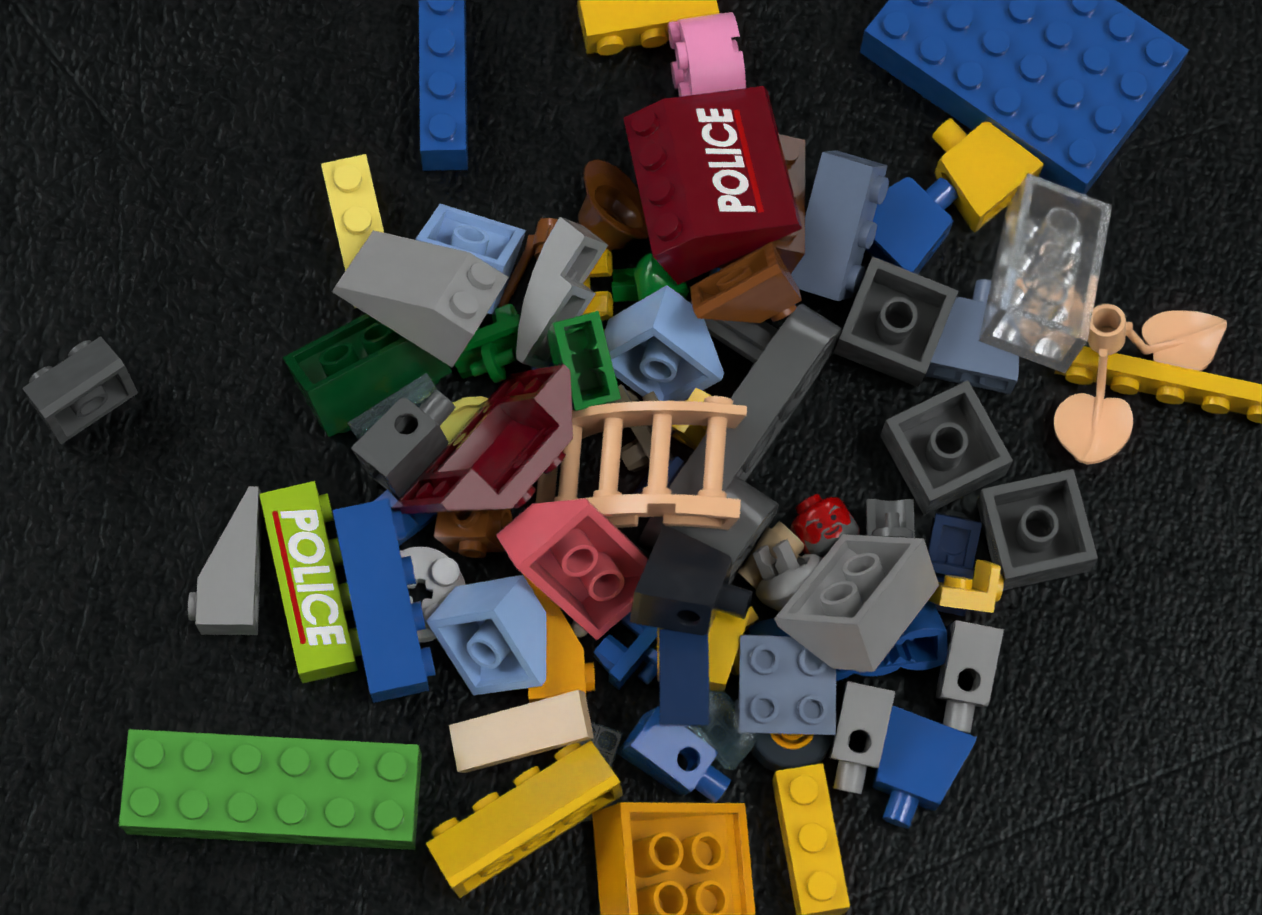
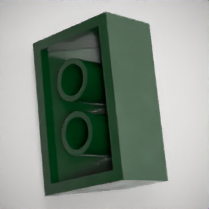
[282,314,452,437]

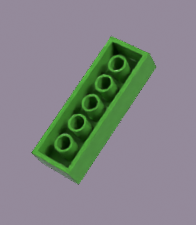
[119,729,422,850]

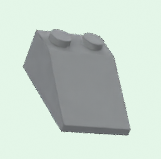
[332,230,509,367]

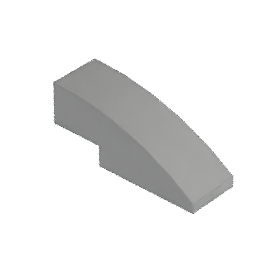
[516,217,608,369]

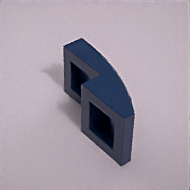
[928,513,982,616]
[659,629,709,726]

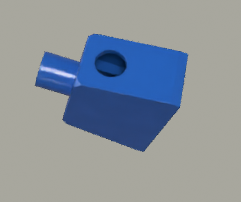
[865,177,958,274]
[872,705,977,828]
[617,706,731,803]

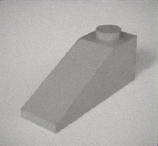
[188,486,263,635]

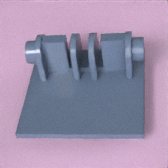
[735,635,836,735]

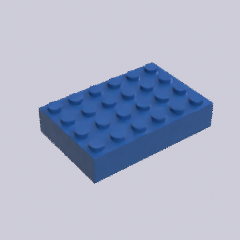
[860,0,1189,203]

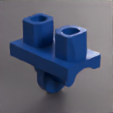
[594,611,657,690]

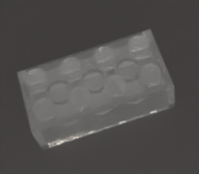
[979,173,1112,373]

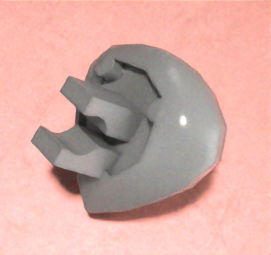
[752,539,823,612]

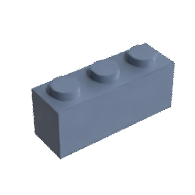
[791,150,889,301]

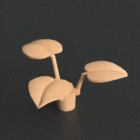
[1012,281,1227,465]

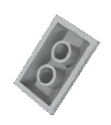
[775,534,939,672]

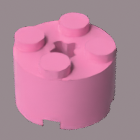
[668,12,746,97]

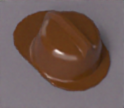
[578,159,649,252]

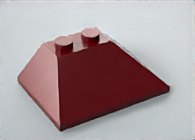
[392,364,573,514]

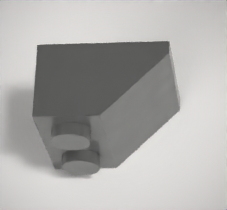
[22,336,138,444]

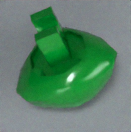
[612,252,689,302]

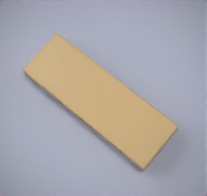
[449,690,594,773]

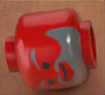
[790,494,860,558]

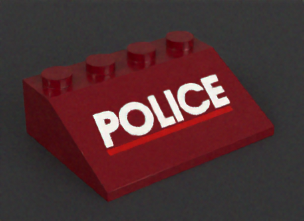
[624,86,802,285]

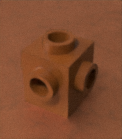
[434,509,513,558]

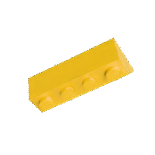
[426,740,623,898]

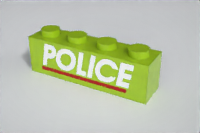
[259,481,362,683]

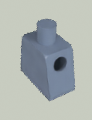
[926,279,1019,394]

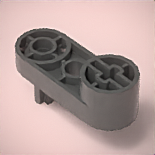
[638,301,842,585]

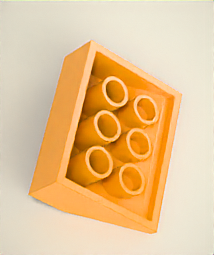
[592,802,756,915]

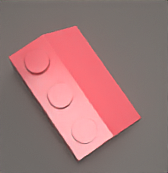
[496,499,649,640]

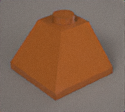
[690,241,802,323]

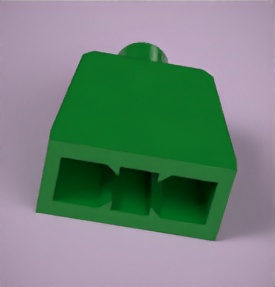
[547,311,621,411]

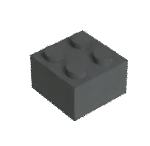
[833,256,958,387]
[880,380,1013,515]
[976,469,1098,590]

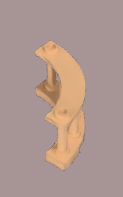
[536,396,747,530]

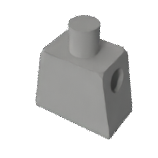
[936,620,1004,733]
[828,681,895,794]

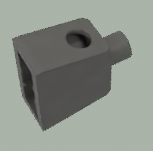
[351,389,456,499]

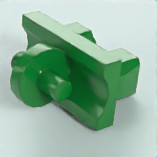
[455,304,521,383]

